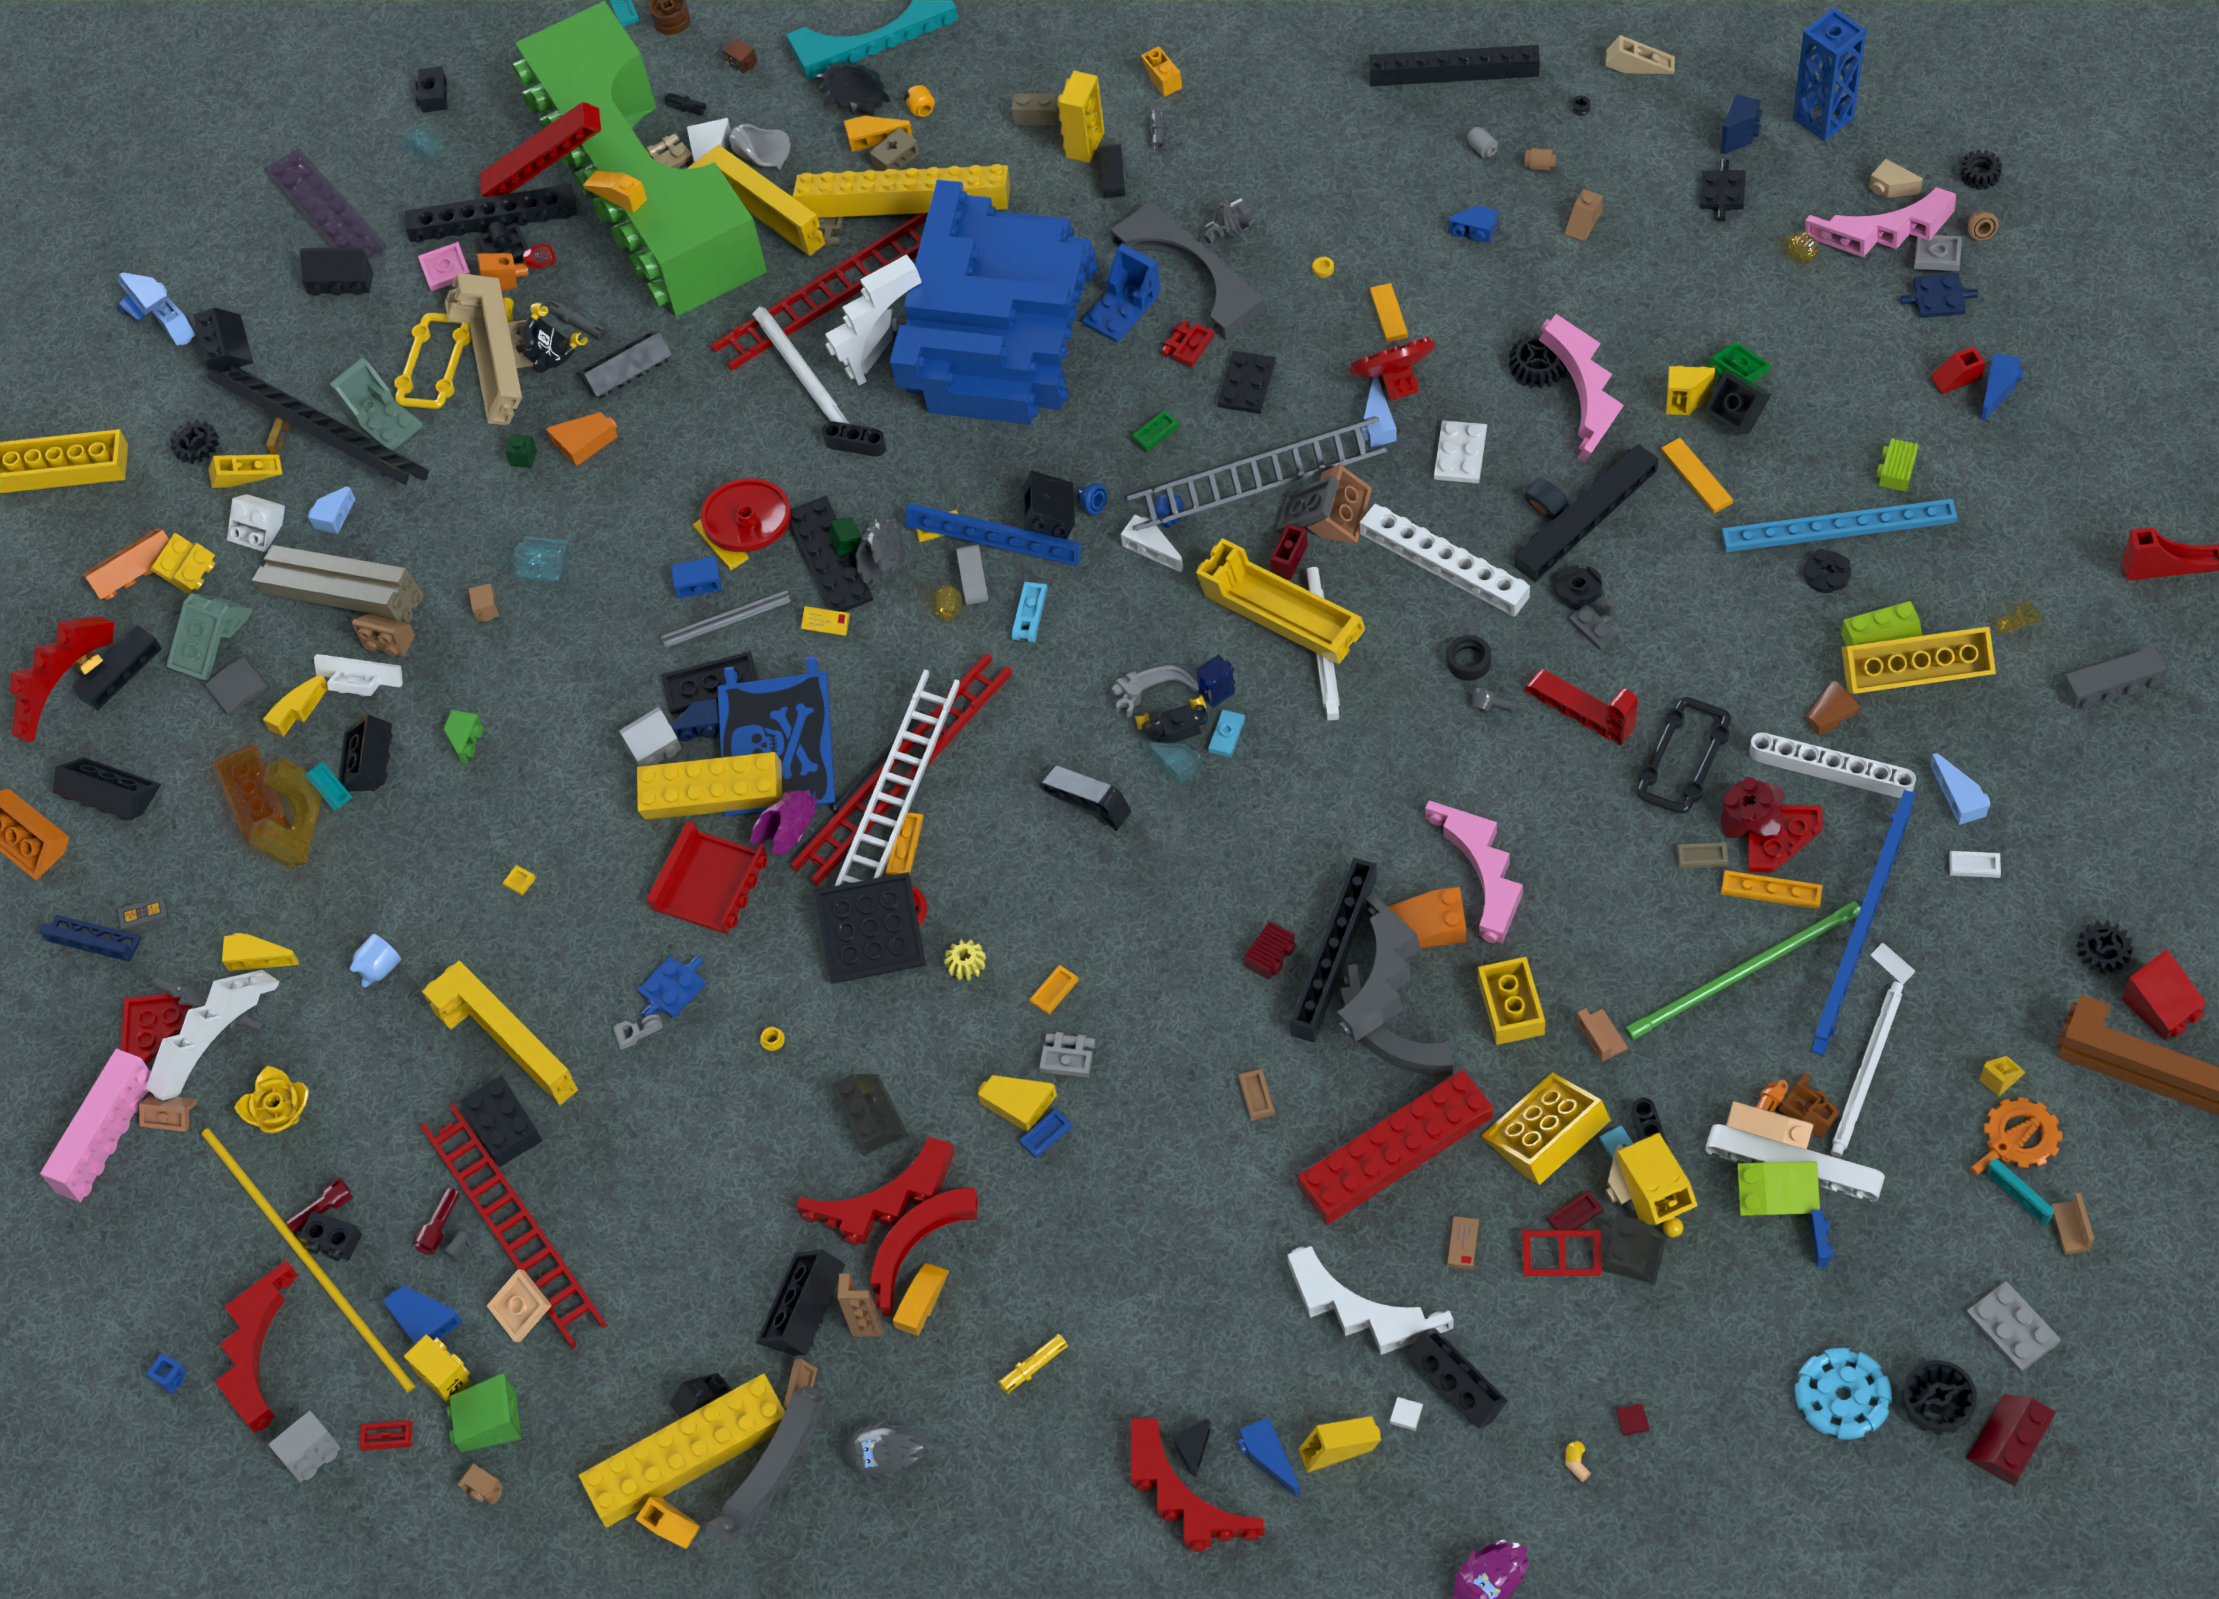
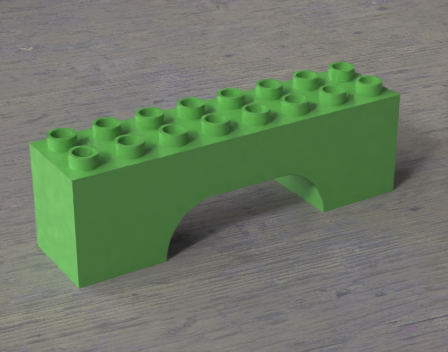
[512,1,767,317]

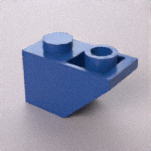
[1448,206,1498,243]

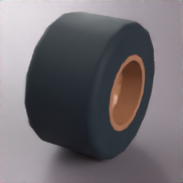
[1524,477,1568,519]

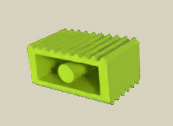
[1876,438,1918,492]

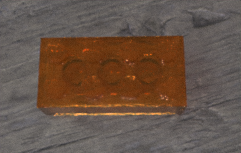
[212,743,293,846]

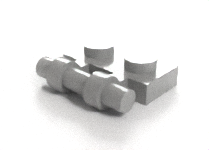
[1039,1032,1096,1078]

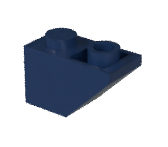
[672,699,720,741]

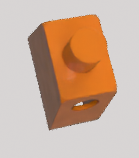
[477,253,528,291]

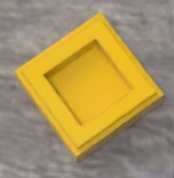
[502,865,536,896]

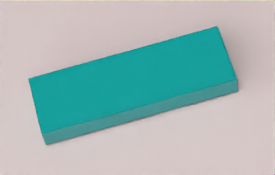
[1987,1158,2055,1225]

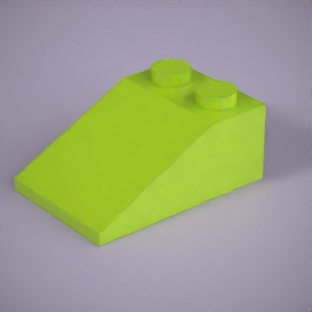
[1738,1161,1820,1216]

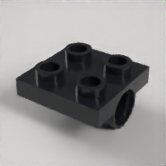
[477,221,529,264]

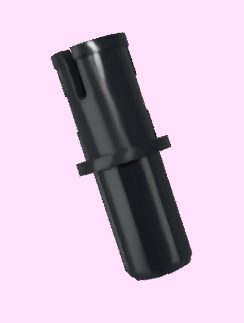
[665,93,706,116]

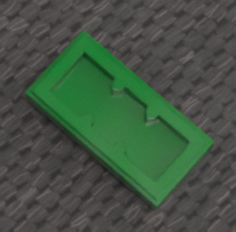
[1132,410,1180,452]

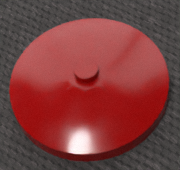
[701,478,791,552]

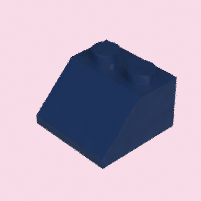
[1720,94,1763,154]

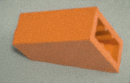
[546,412,618,466]

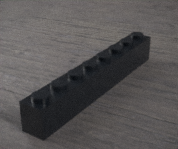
[1369,45,1540,87]
[1514,444,1659,582]
[1290,857,1377,1043]

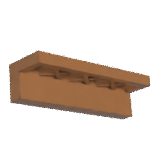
[838,1274,883,1336]

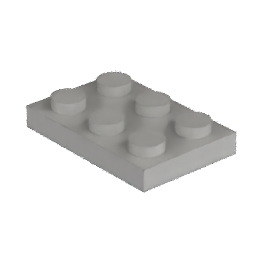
[1966,1281,2061,1373]

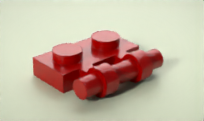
[1160,320,1214,367]

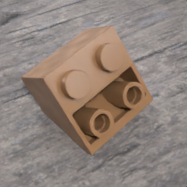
[352,614,415,657]

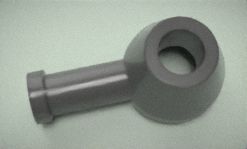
[1472,688,1517,713]

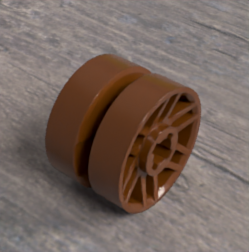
[649,0,690,35]

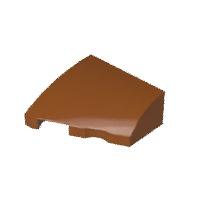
[1805,681,1861,736]
[1778,1073,1839,1138]

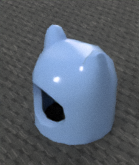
[350,934,401,987]

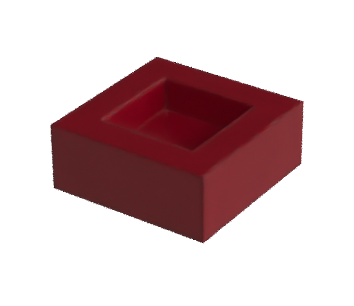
[1616,1404,1649,1436]

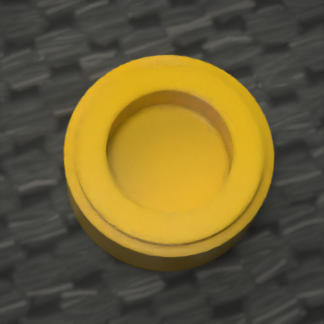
[1312,257,1334,278]

